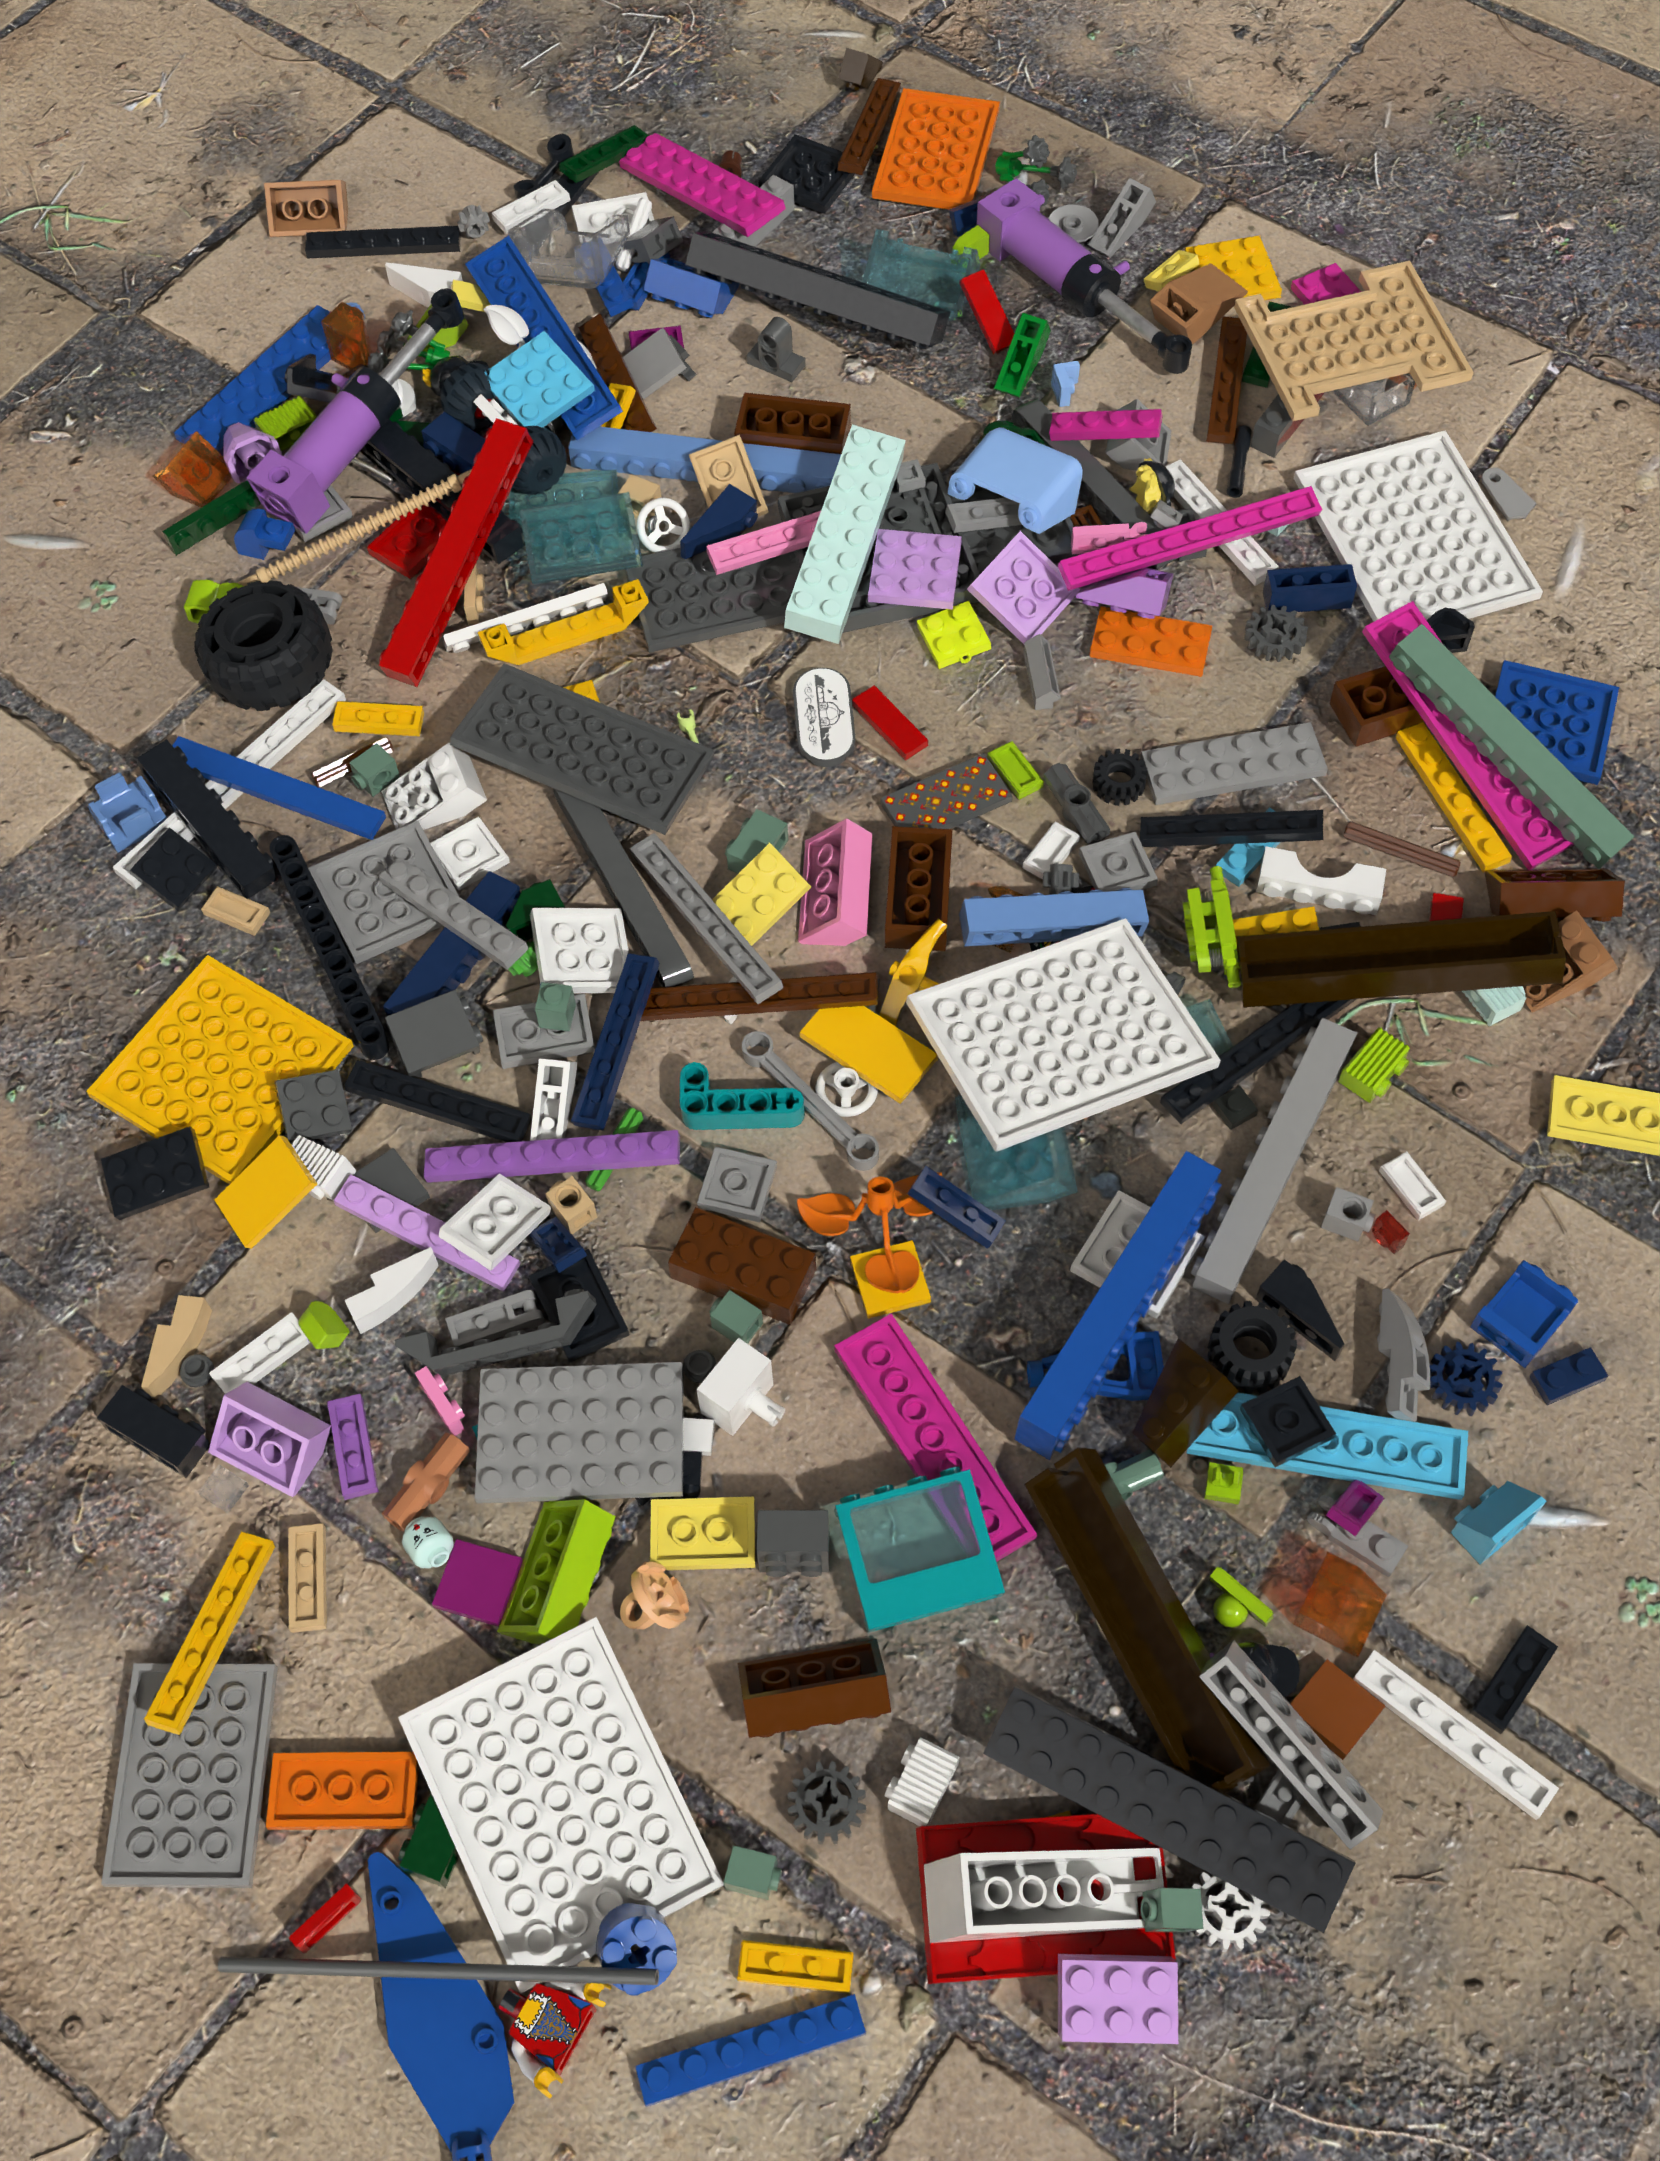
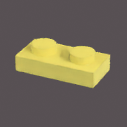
[1144,250,1200,292]

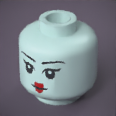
[402,1516,454,1569]

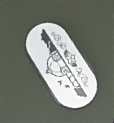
[793,668,855,767]

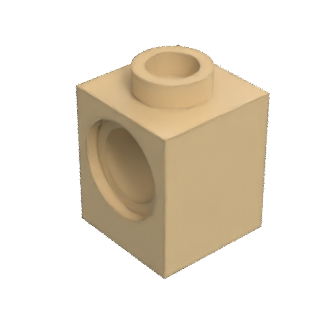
[618,474,661,522]
[545,1176,597,1234]

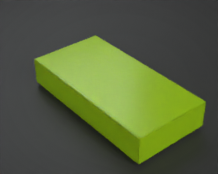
[987,741,1044,800]

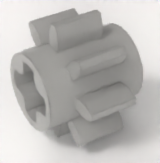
[457,205,490,238]

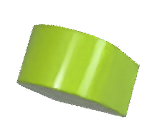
[952,225,989,266]
[298,1301,350,1349]

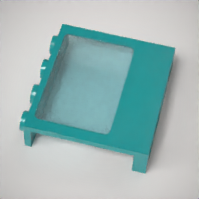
[834,1467,1005,1633]

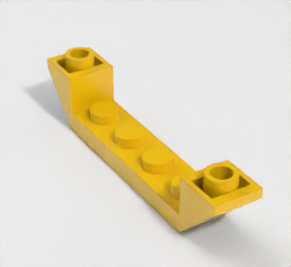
[478,579,649,665]

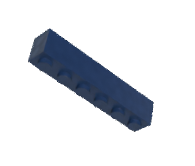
[383,871,521,1016]

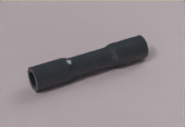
[1226,425,1252,498]

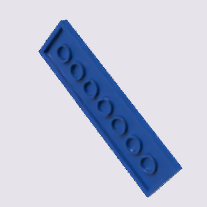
[174,305,358,463]

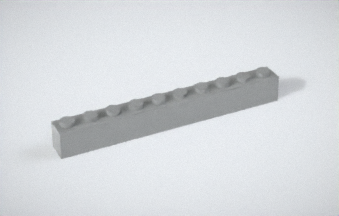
[1191,1018,1357,1304]

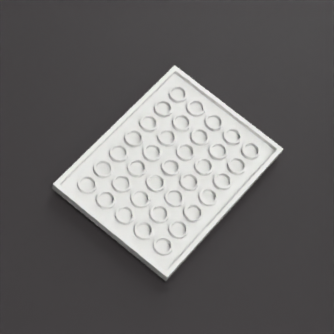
[1293,430,1543,622]
[906,918,1221,1152]
[398,1617,724,1994]

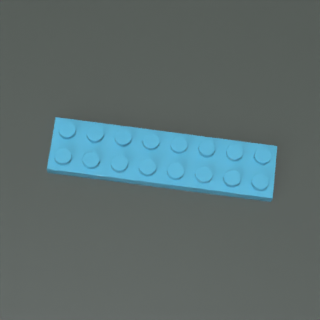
[1186,1393,1468,1500]

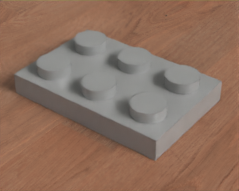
[493,993,595,1069]

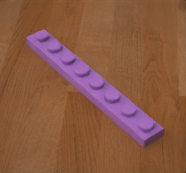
[424,1130,680,1183]

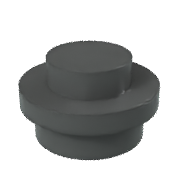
[683,1350,716,1383]
[180,1355,214,1388]

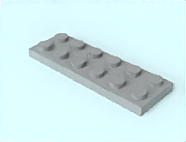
[1140,722,1328,805]

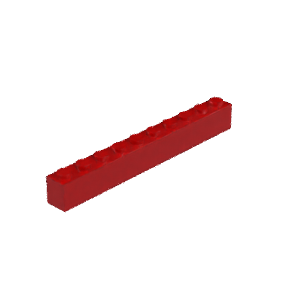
[378,418,533,687]

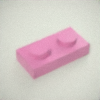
[415,1366,465,1436]

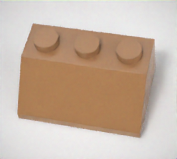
[264,180,348,237]

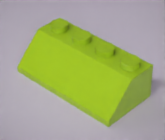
[497,1499,616,1645]

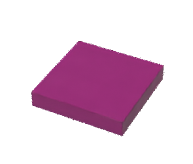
[432,1539,523,1627]

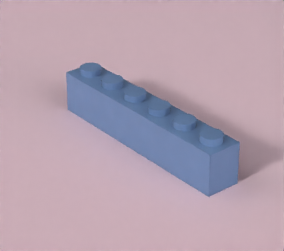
[959,888,1149,947]

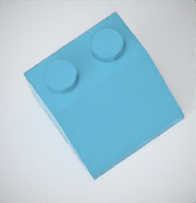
[1451,1481,1547,1565]

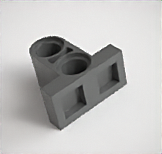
[747,317,806,382]

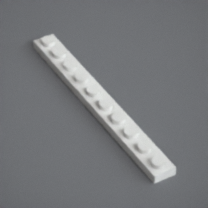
[113,679,346,889]

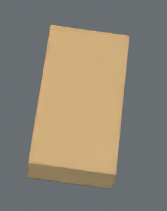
[201,886,270,936]

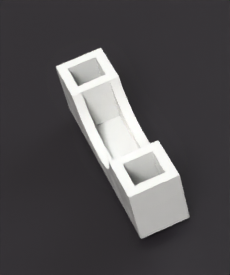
[1256,846,1386,915]

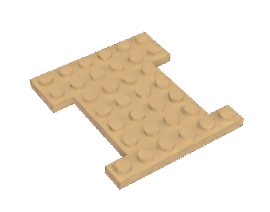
[1234,261,1474,421]

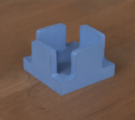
[88,772,167,853]

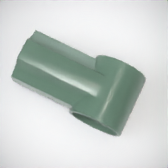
[1105,1449,1164,1501]

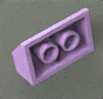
[208,1382,331,1497]

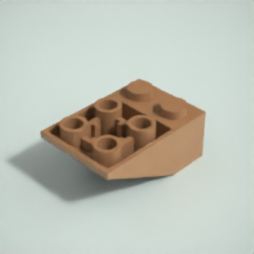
[1150,263,1248,345]
[1523,910,1618,1013]

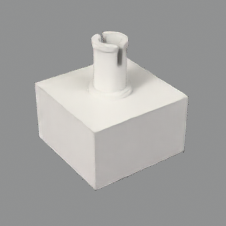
[697,1338,785,1436]

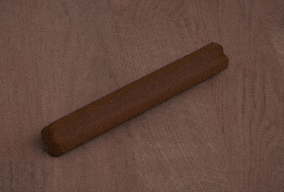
[1344,821,1461,877]

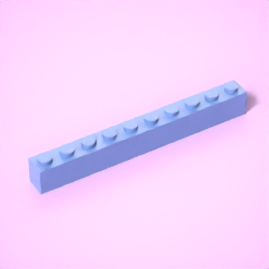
[568,427,841,493]

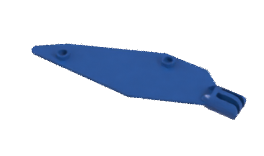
[368,1852,514,2161]

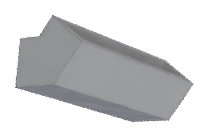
[1024,634,1061,710]

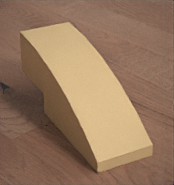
[141,1295,212,1399]

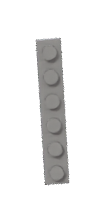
[379,857,528,970]

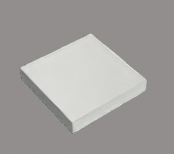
[430,816,510,891]

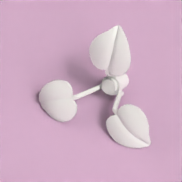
[483,305,597,368]

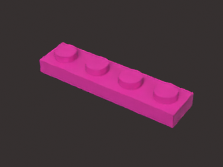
[1049,409,1163,441]

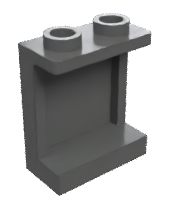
[385,990,483,1078]

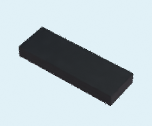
[1470,1625,1558,1734]

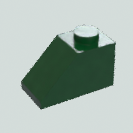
[506,879,565,941]

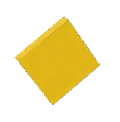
[850,1240,931,1319]

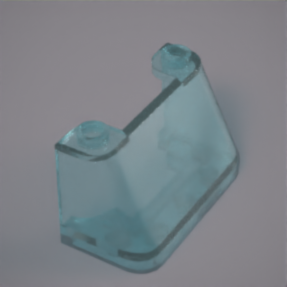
[862,229,980,321]

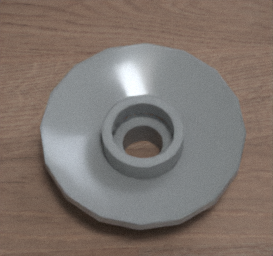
[1048,204,1099,243]

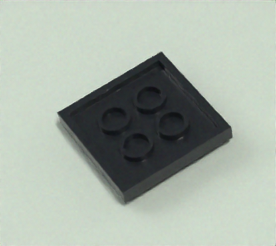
[758,134,855,214]

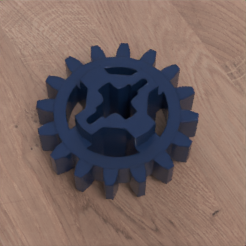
[1430,1342,1503,1416]

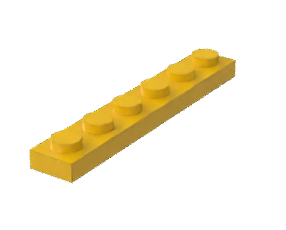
[1396,722,1512,873]
[144,1531,275,1735]

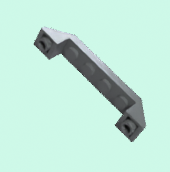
[395,1289,597,1377]

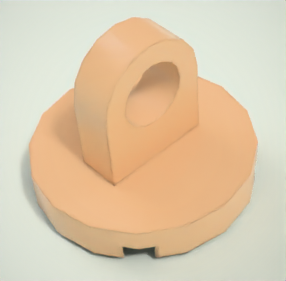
[620,1561,689,1630]

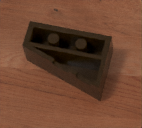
[1132,1338,1239,1468]

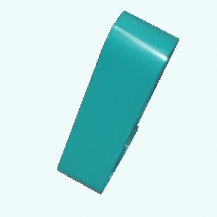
[680,1062,805,1130]

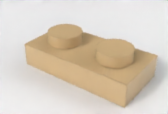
[464,564,485,625]

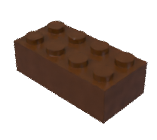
[734,392,851,454]
[1329,666,1426,747]
[885,826,953,951]
[668,1207,816,1325]

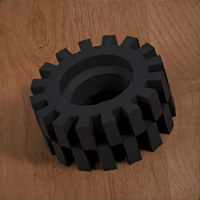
[1092,749,1147,806]

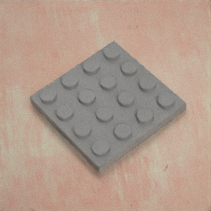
[308,821,459,964]

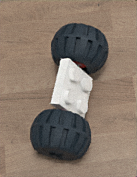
[441,363,567,495]

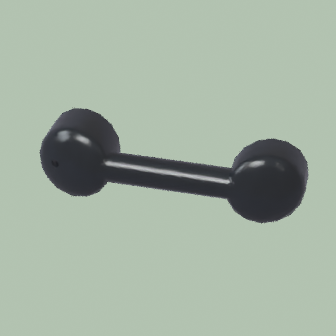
[514,134,574,199]

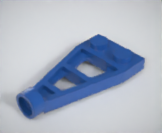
[1027,1331,1164,1401]

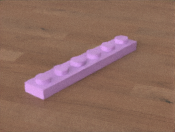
[334,1174,520,1292]

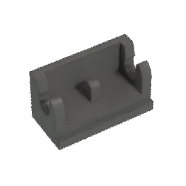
[622,216,683,264]

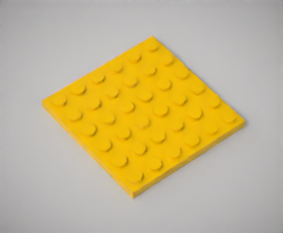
[86,955,354,1184]

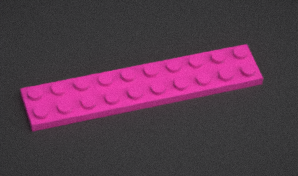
[1362,601,1574,870]

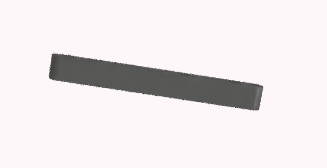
[1011,399,1178,570]
[553,788,694,987]

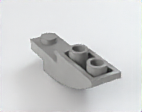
[1377,1288,1430,1422]

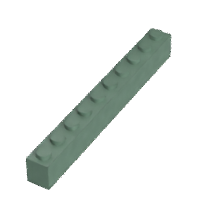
[1389,624,1635,869]

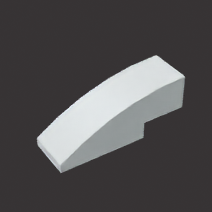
[345,1247,439,1334]

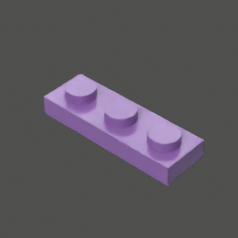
[327,1394,379,1500]

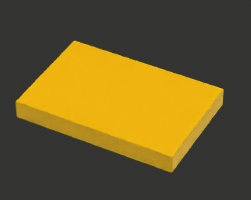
[214,1135,317,1249]

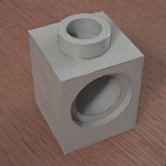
[1321,1187,1376,1242]

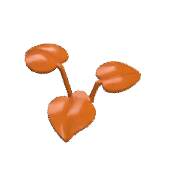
[797,1172,942,1294]

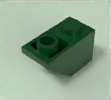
[398,1795,459,1889]

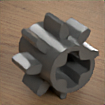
[1042,864,1079,895]

